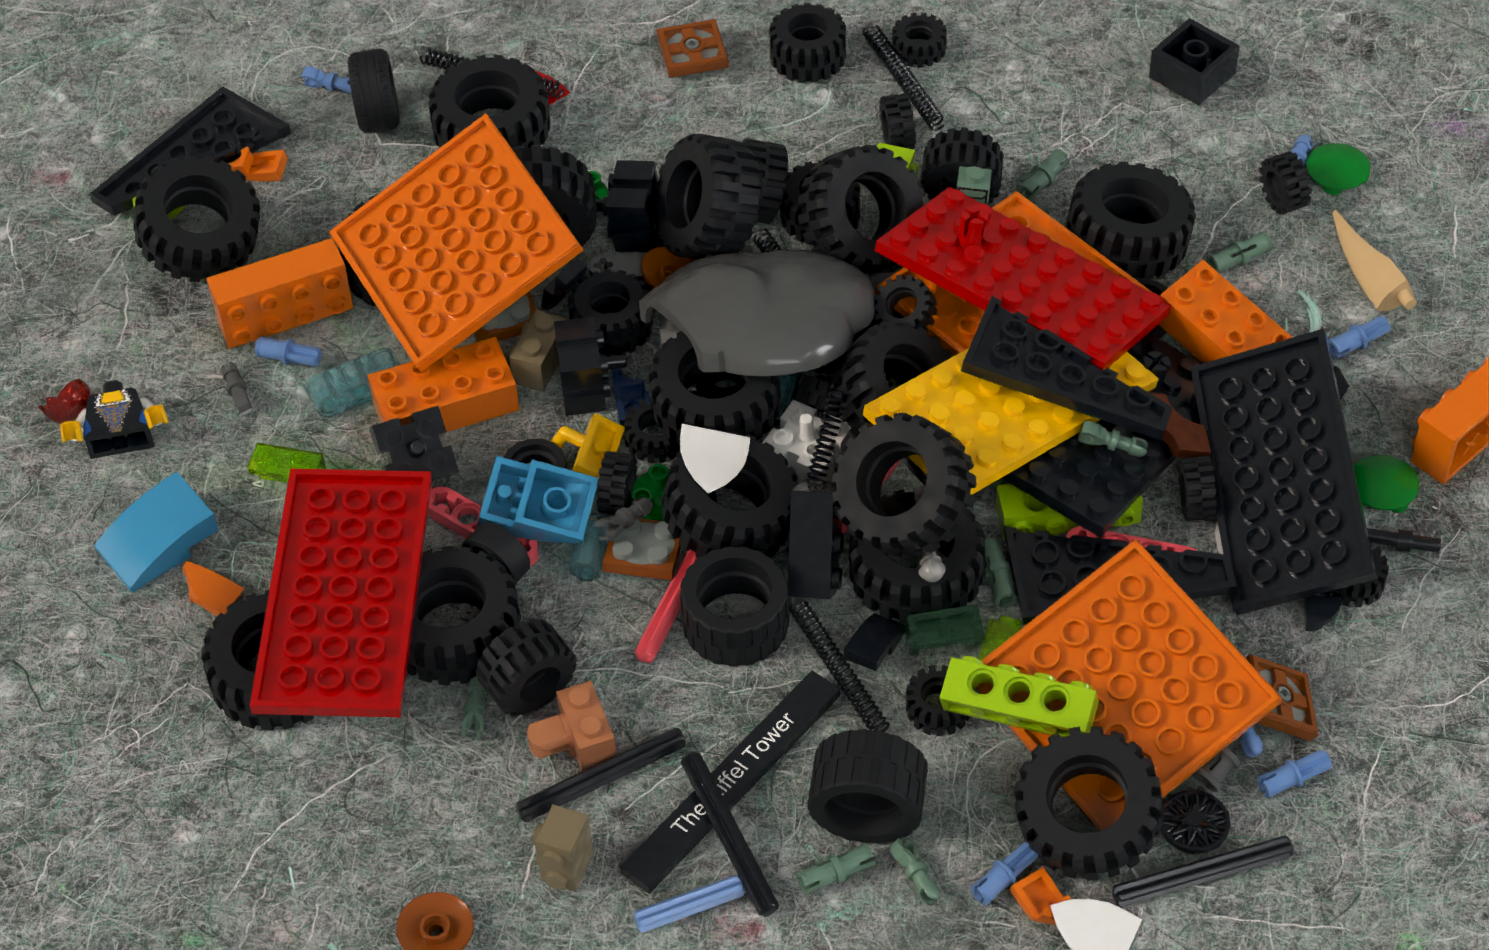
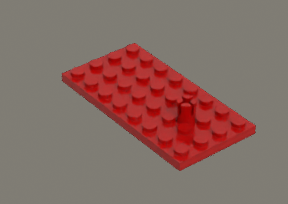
[875,187,1171,370]
[250,468,432,718]

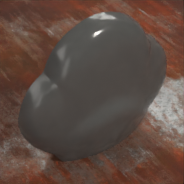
[639,250,876,376]

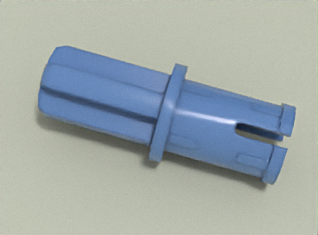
[1328,316,1391,359]
[255,336,322,367]
[1257,750,1332,799]
[970,842,1038,906]

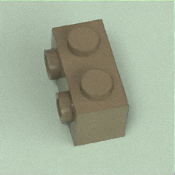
[508,310,567,392]
[532,804,593,892]

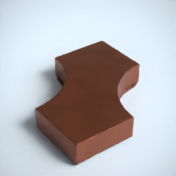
[1150,393,1211,458]

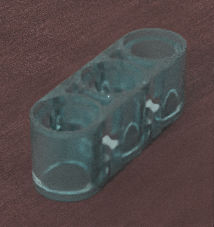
[305,348,401,418]

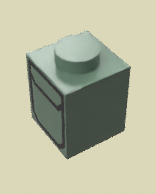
[957,166,992,205]

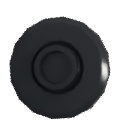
[1160,790,1231,854]

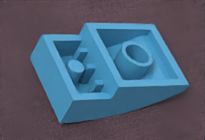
[476,456,599,543]
[94,472,219,593]

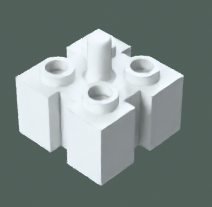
[762,400,854,484]

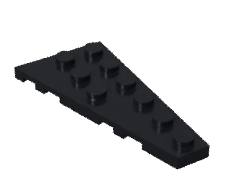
[90,86,291,216]
[961,295,1173,440]
[1004,526,1237,625]

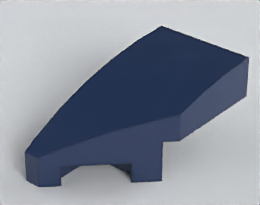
[611,368,651,427]

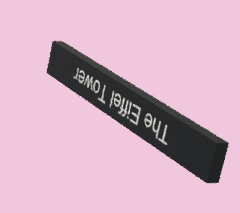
[620,670,840,894]

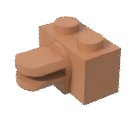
[527,681,616,771]

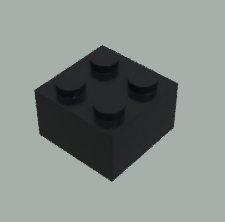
[1149,18,1240,106]

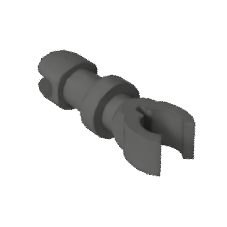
[221,362,253,416]
[594,497,653,541]

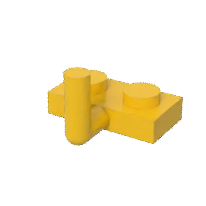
[551,413,625,478]

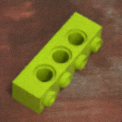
[995,484,1143,540]
[939,656,1099,738]

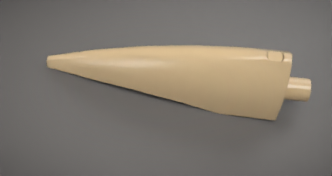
[1332,209,1417,311]

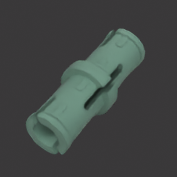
[1017,149,1070,202]
[1206,231,1273,273]
[984,538,1018,608]
[796,843,875,895]

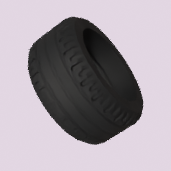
[348,48,399,133]

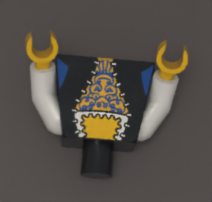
[60,380,169,459]

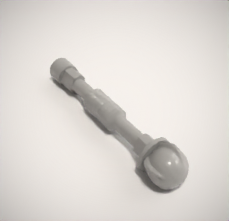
[913,486,946,582]

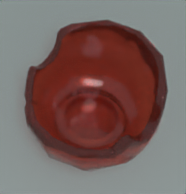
[38,378,90,424]

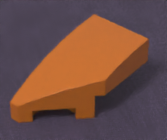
[228,146,288,181]
[182,561,244,616]
[1009,867,1071,925]

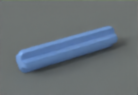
[634,875,744,932]

